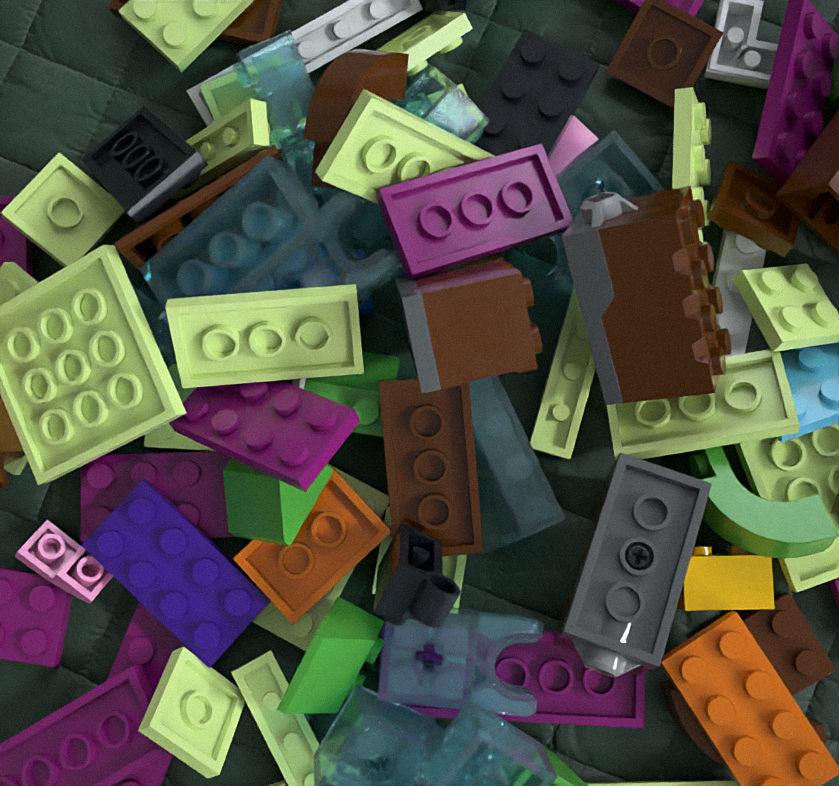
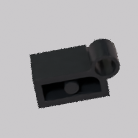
[373,522,461,628]

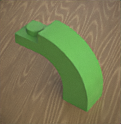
[689,446,839,559]

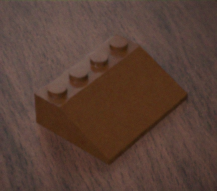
[114,145,303,292]

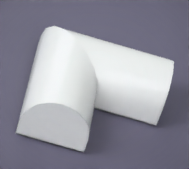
[704,0,778,90]

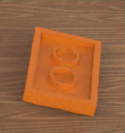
[233,466,392,625]

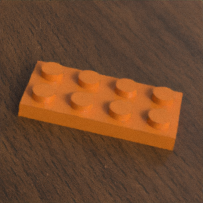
[660,610,839,786]

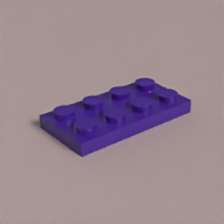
[81,480,271,668]

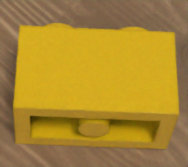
[677,545,775,611]

